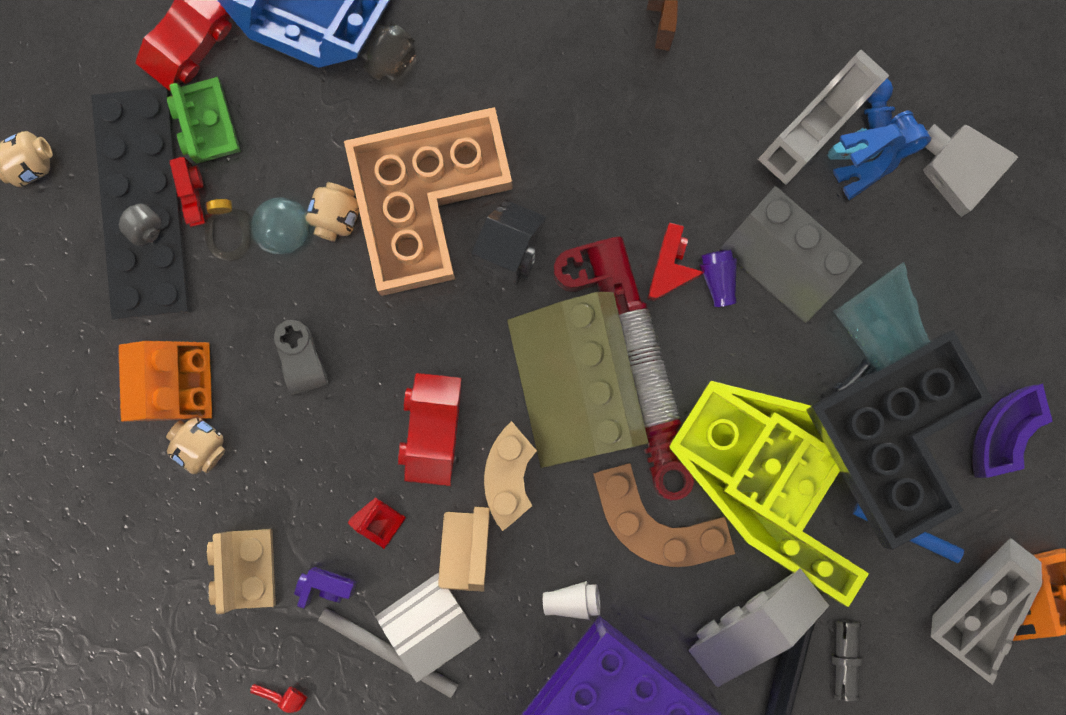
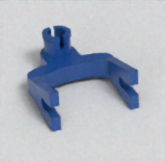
[833,110,931,200]

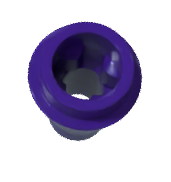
[699,250,737,307]

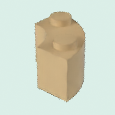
[484,421,537,531]

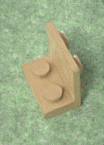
[207,529,276,614]

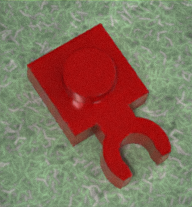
[169,157,206,227]

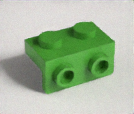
[167,77,240,164]

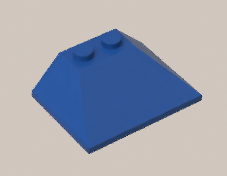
[217,0,391,68]

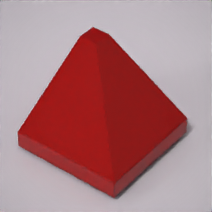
[348,498,406,549]

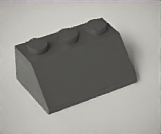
[720,185,863,323]

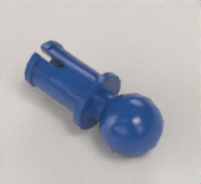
[864,78,895,129]

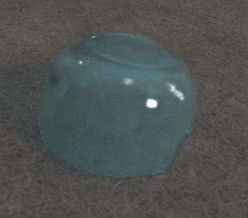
[250,197,310,255]

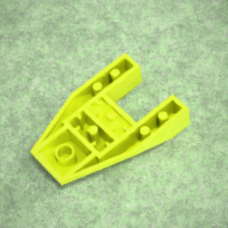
[669,381,869,607]

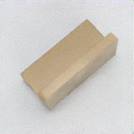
[438,507,490,592]

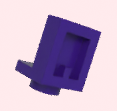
[294,567,358,609]

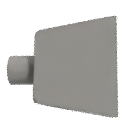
[923,124,1018,217]

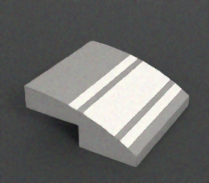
[375,572,481,683]

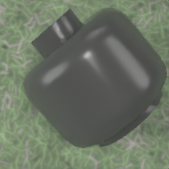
[119,204,161,246]

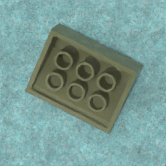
[507,292,649,468]

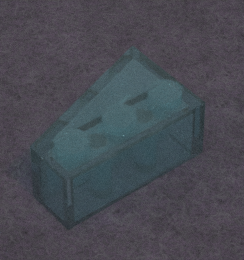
[834,262,929,369]

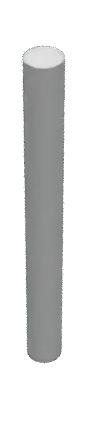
[318,607,458,698]

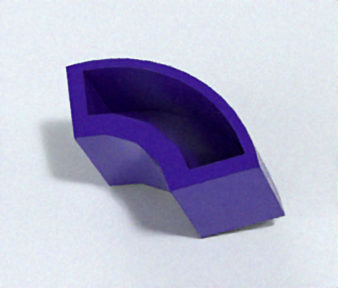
[972,384,1053,478]

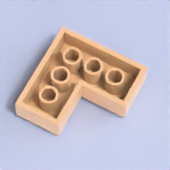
[344,107,512,296]

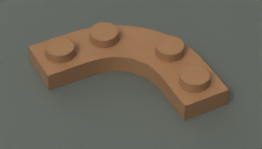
[593,463,735,567]

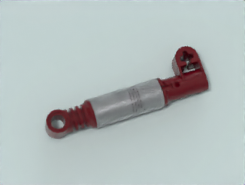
[554,236,694,501]

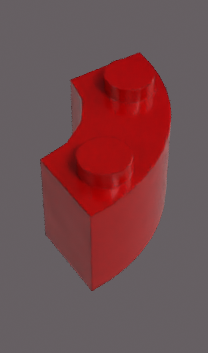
[135,0,232,91]
[398,373,462,486]

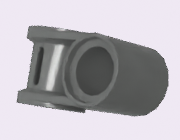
[274,320,328,396]

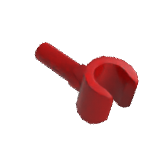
[250,684,307,713]

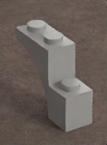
[758,50,889,185]

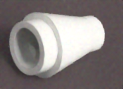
[543,581,600,620]

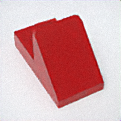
[647,222,703,302]

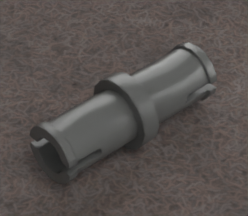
[832,620,863,701]

